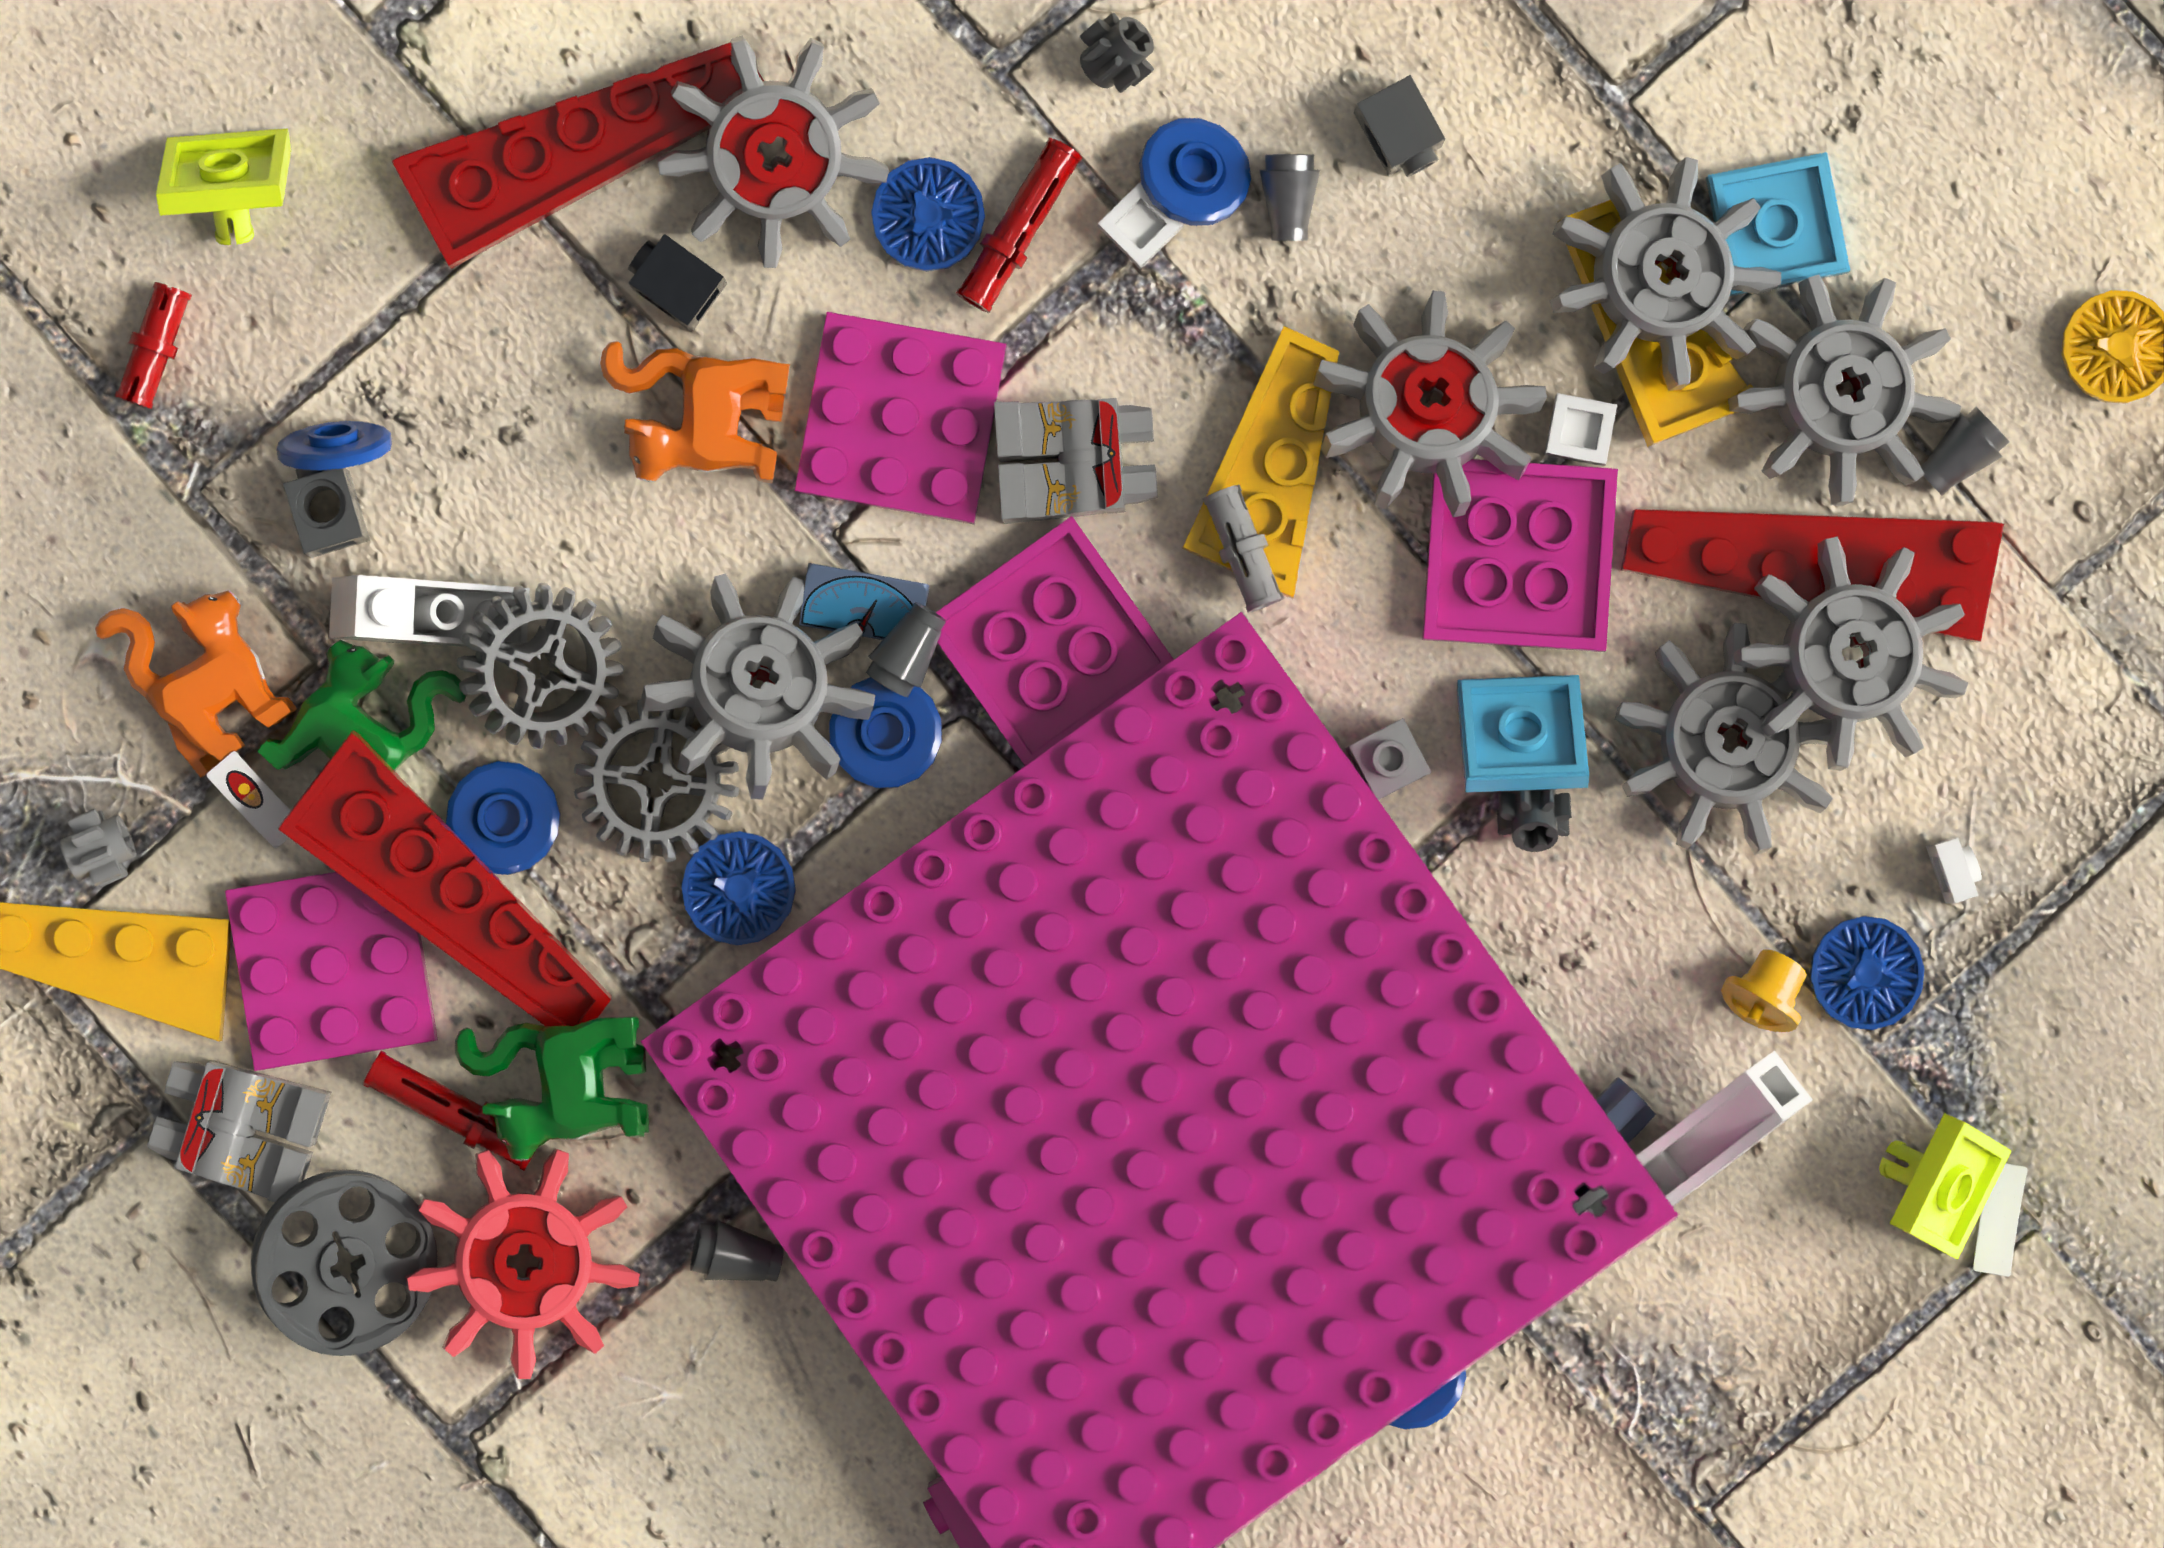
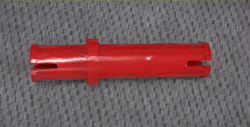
[956,137,1082,313]
[363,1051,535,1171]

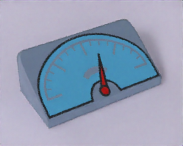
[799,563,930,640]

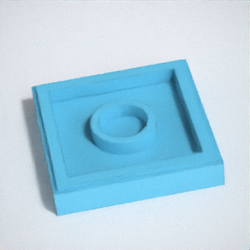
[1706,152,1851,296]
[1457,675,1589,792]

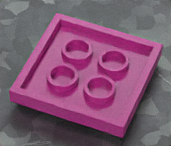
[794,312,1007,525]
[1422,459,1618,652]
[936,516,1174,766]
[225,872,438,1071]

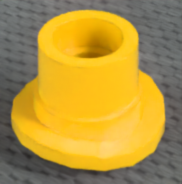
[1721,949,1807,1032]

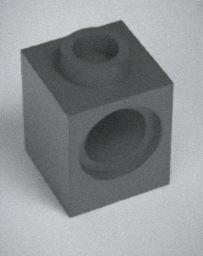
[1354,75,1445,177]
[283,468,370,558]

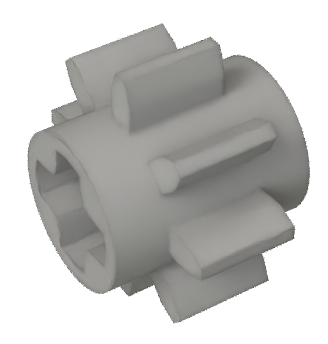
[60,809,136,887]

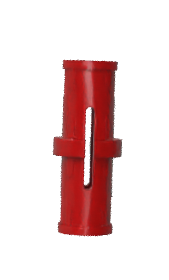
[115,282,192,410]

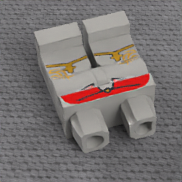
[994,398,1158,524]
[147,1060,332,1202]

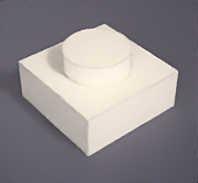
[1098,181,1184,269]
[1544,393,1617,466]
[1926,838,1982,904]

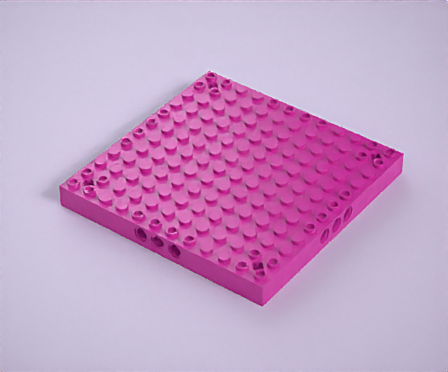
[640,611,1678,1548]

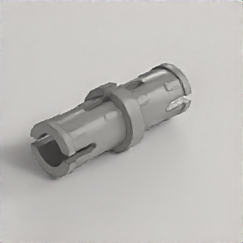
[1203,485,1284,613]

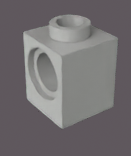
[1345,718,1432,800]

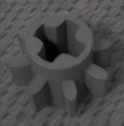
[1080,13,1154,93]
[1497,789,1572,852]

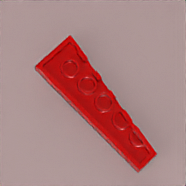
[392,42,764,269]
[1621,509,2004,643]
[278,730,612,1026]

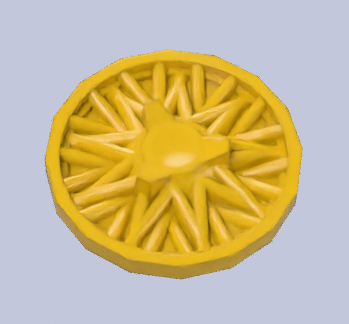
[2062,290,2164,404]

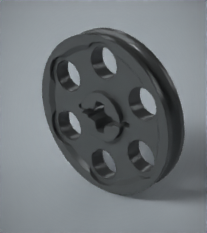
[251,1170,438,1356]

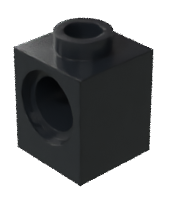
[628,234,727,332]

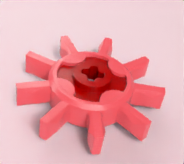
[405,1149,640,1379]

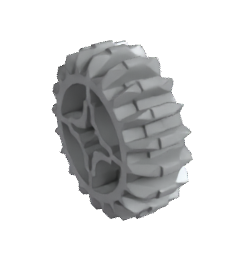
[457,583,624,749]
[574,699,739,862]

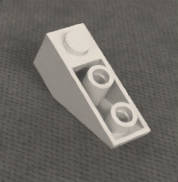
[329,575,530,646]

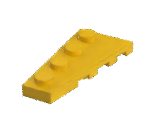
[1557,200,1753,447]
[1182,326,1339,599]
[0,902,232,1041]

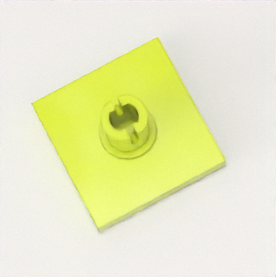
[156,128,291,245]
[1879,1113,2011,1260]

